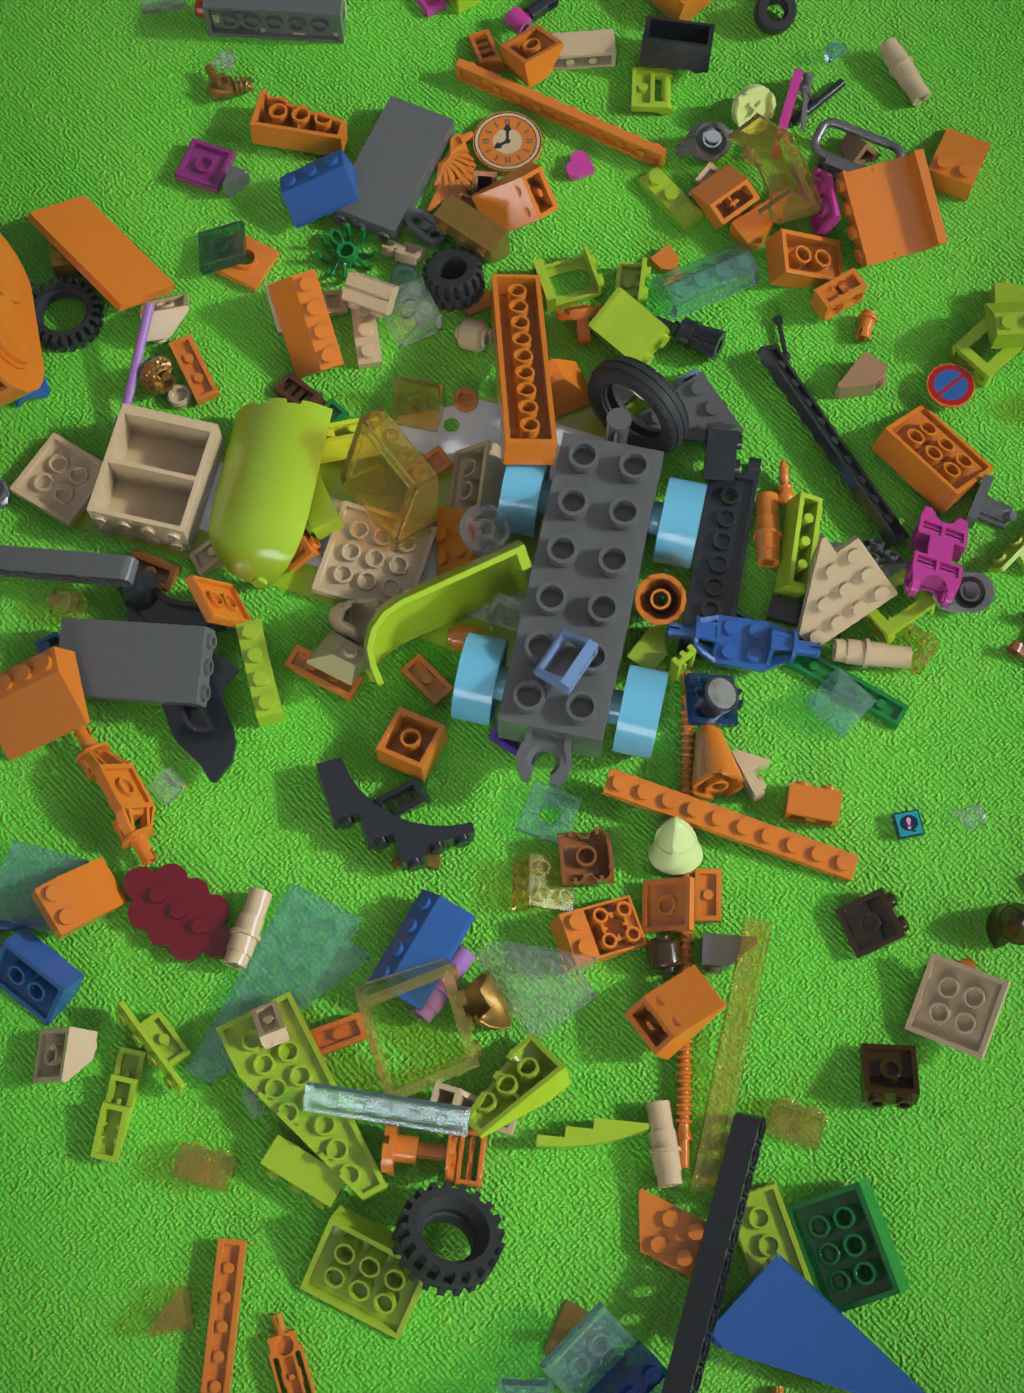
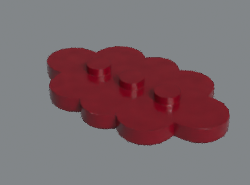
[123,864,231,962]

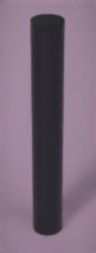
[790,78,846,126]

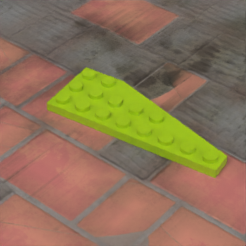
[216,991,388,1201]

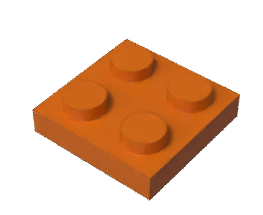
[642,876,695,934]

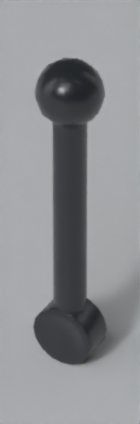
[773,315,791,360]

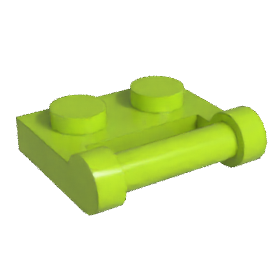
[631,67,673,116]

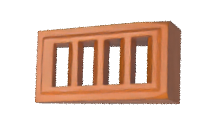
[467,29,503,73]

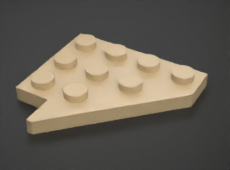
[797,533,898,646]

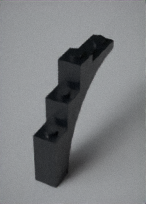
[316,757,475,872]

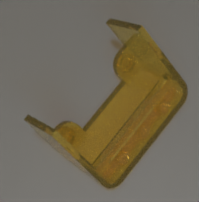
[727,114,824,224]

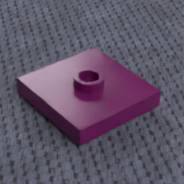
[174,138,236,194]

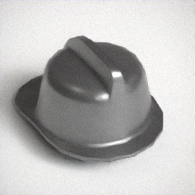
[932,572,995,612]

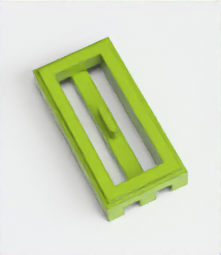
[668,644,697,682]

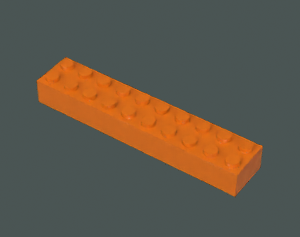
[490,274,557,465]

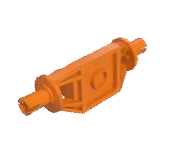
[74,726,158,866]

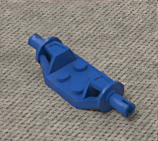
[666,615,821,673]

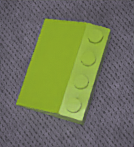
[300,1205,439,1340]

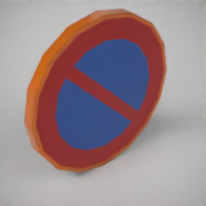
[926,363,975,408]

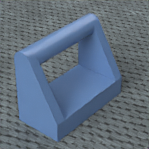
[533,629,598,696]

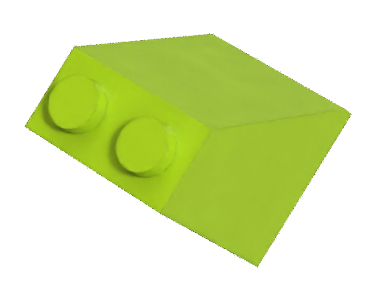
[588,287,671,365]

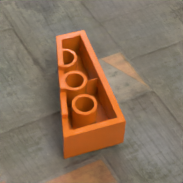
[250,89,348,155]

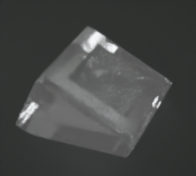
[148,768,188,806]

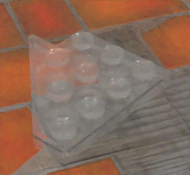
[474,939,599,1041]

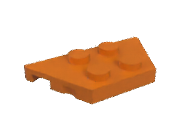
[435,505,478,576]
[638,1188,706,1278]

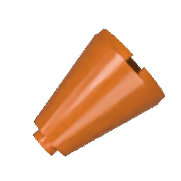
[635,573,687,625]
[692,725,743,800]

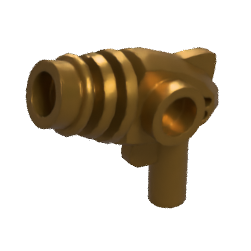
[204,64,253,100]

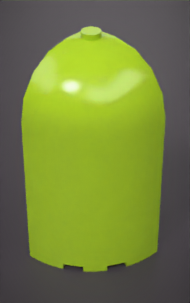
[209,398,333,589]
[364,540,532,686]

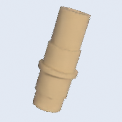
[878,37,931,106]
[831,638,912,669]
[223,887,272,970]
[645,1100,683,1188]

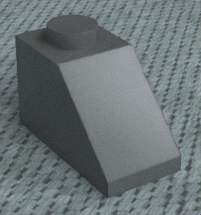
[699,933,757,975]

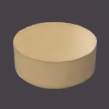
[167,384,193,410]

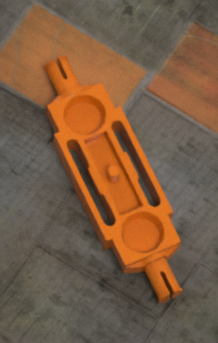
[267,1313,316,1393]

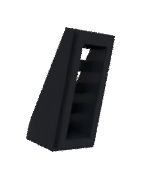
[372,777,431,817]

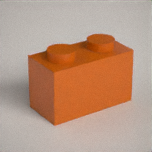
[783,781,843,828]

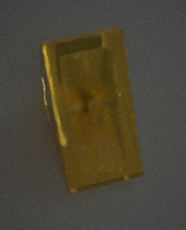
[146,1284,195,1337]

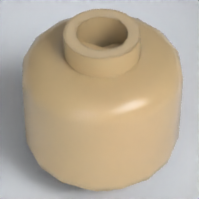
[455,318,492,352]

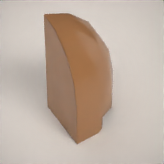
[841,133,881,165]

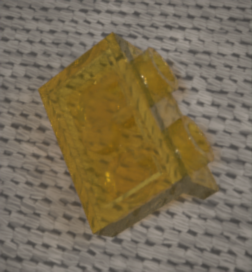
[765,1096,829,1150]

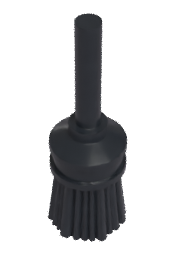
[653,314,727,361]

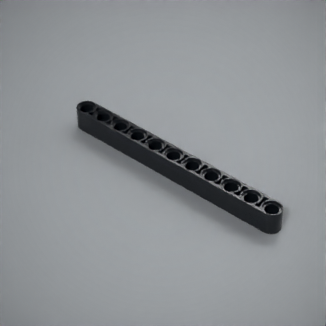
[661,1112,766,1393]

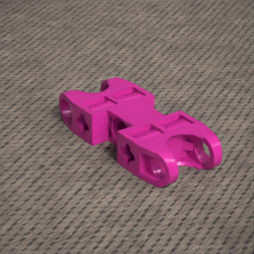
[904,506,968,609]

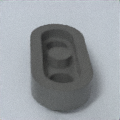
[405,208,447,248]

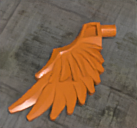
[427,131,476,213]

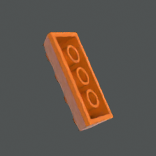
[268,269,344,379]

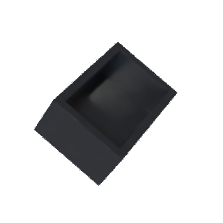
[639,15,715,73]

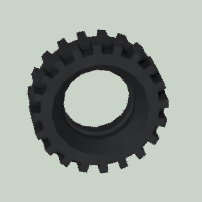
[392,1181,505,1297]

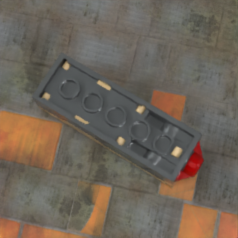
[195,0,348,44]

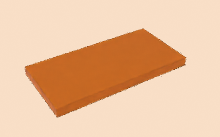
[27,195,175,311]

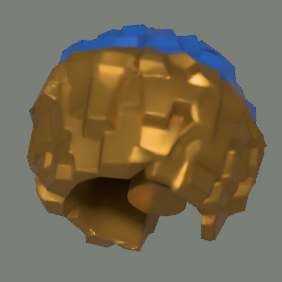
[139,356,176,395]

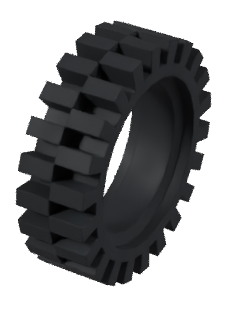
[32,276,104,353]

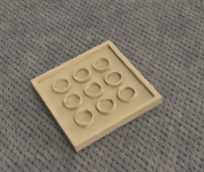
[311,500,438,603]

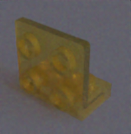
[512,853,574,912]

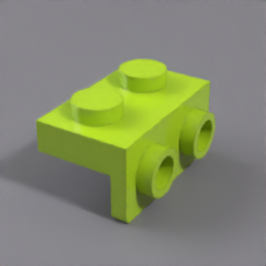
[615,257,651,305]

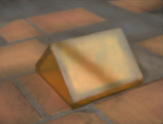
[390,375,446,432]

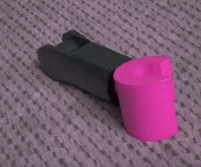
[504,0,559,34]

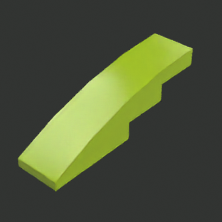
[90,1046,148,1163]
[536,1118,649,1149]

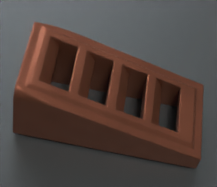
[272,372,326,405]

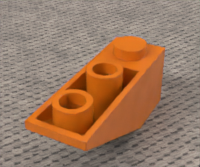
[729,188,790,255]

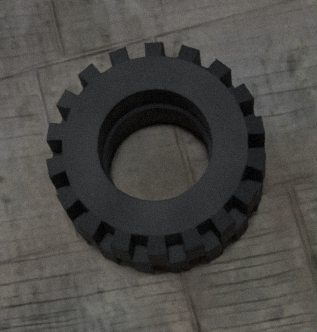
[422,247,485,312]

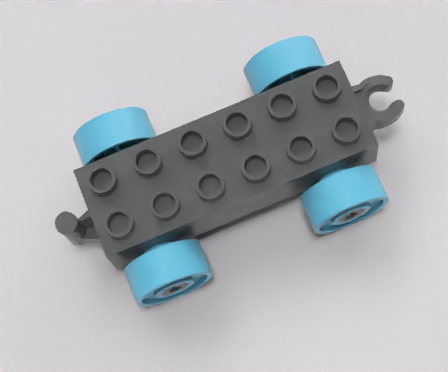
[451,408,707,789]

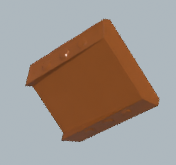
[557,829,614,885]

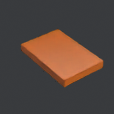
[184,574,252,628]

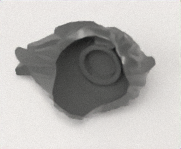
[675,120,734,163]

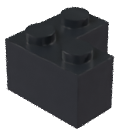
[703,423,743,481]

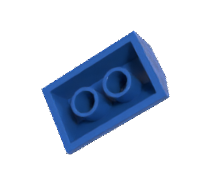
[280,149,359,228]
[0,927,85,1026]

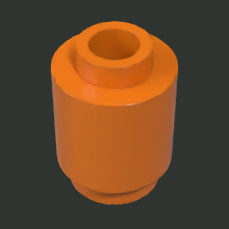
[447,624,484,650]

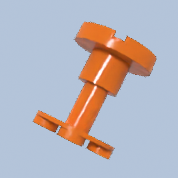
[381,1119,459,1182]

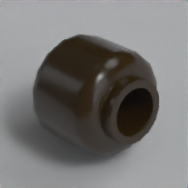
[646,935,683,976]

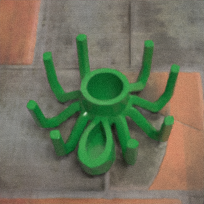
[315,222,377,283]

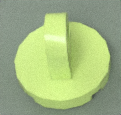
[731,84,776,132]

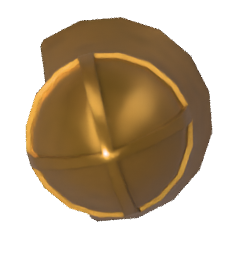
[451,970,511,1030]

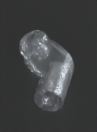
[242,1084,265,1120]

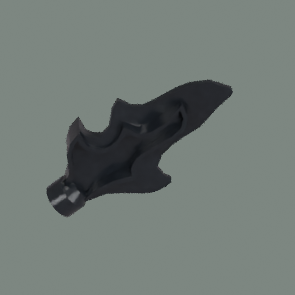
[117,571,240,783]

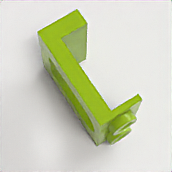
[532,245,605,312]
[949,316,1024,388]
[861,568,936,644]

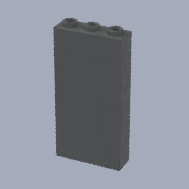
[332,96,455,242]
[58,617,217,707]

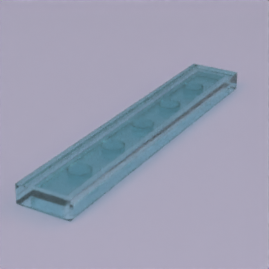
[303,1082,471,1137]

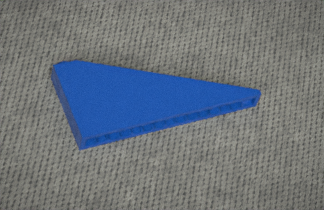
[712,1250,926,1393]

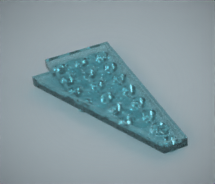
[186,883,371,1085]

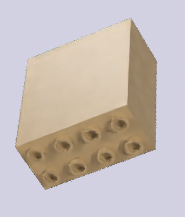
[87,403,225,551]

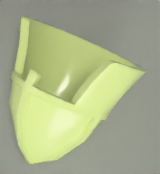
[648,816,703,875]

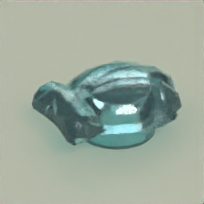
[388,263,419,298]

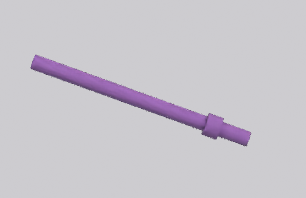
[114,303,155,426]

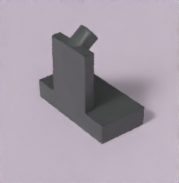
[965,474,1017,530]

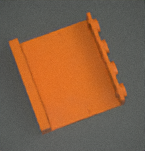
[835,149,948,268]

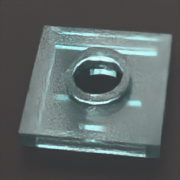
[516,781,583,845]

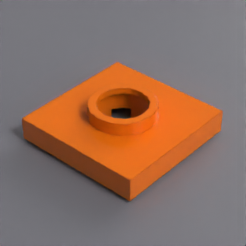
[214,231,280,292]

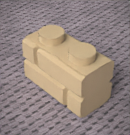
[341,271,399,318]

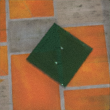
[198,220,247,275]

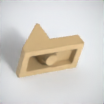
[731,749,771,803]
[250,1000,290,1049]

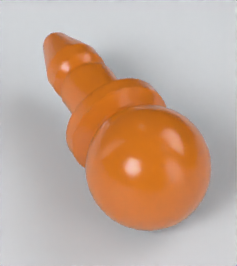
[776,459,795,508]

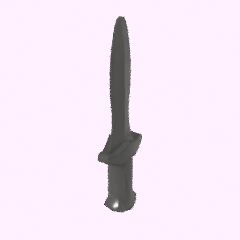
[799,72,813,132]

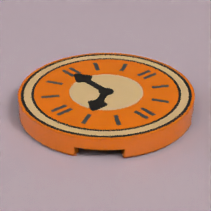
[473,111,542,176]

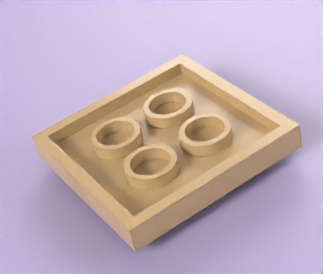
[9,432,103,528]
[904,953,1011,1059]

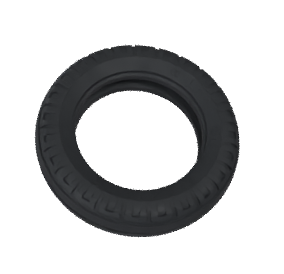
[588,356,689,456]

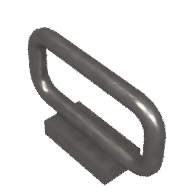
[810,118,905,180]

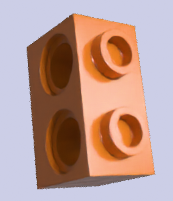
[810,268,868,322]

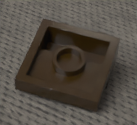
[834,887,910,959]
[860,1043,920,1109]

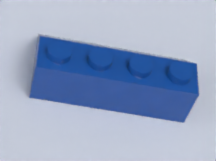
[368,889,476,1010]

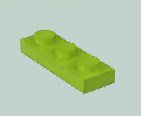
[639,166,703,231]

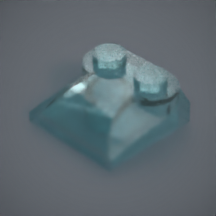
[804,667,877,739]

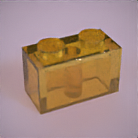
[171,1139,238,1193]

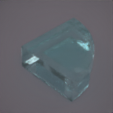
[824,40,846,63]

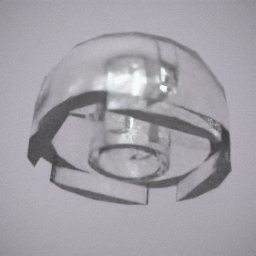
[459,504,510,557]

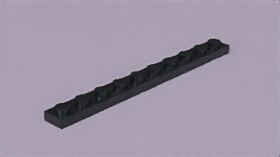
[756,344,909,546]

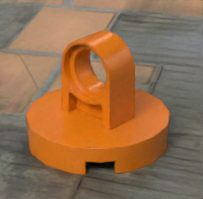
[556,303,604,345]

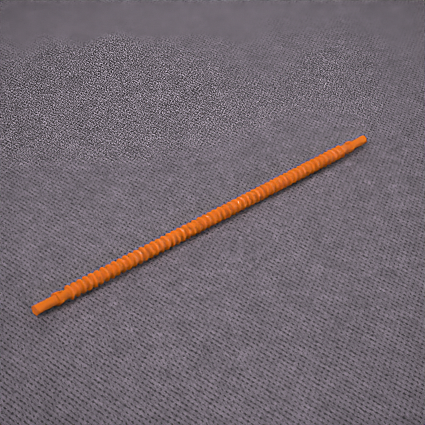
[676,671,695,1169]

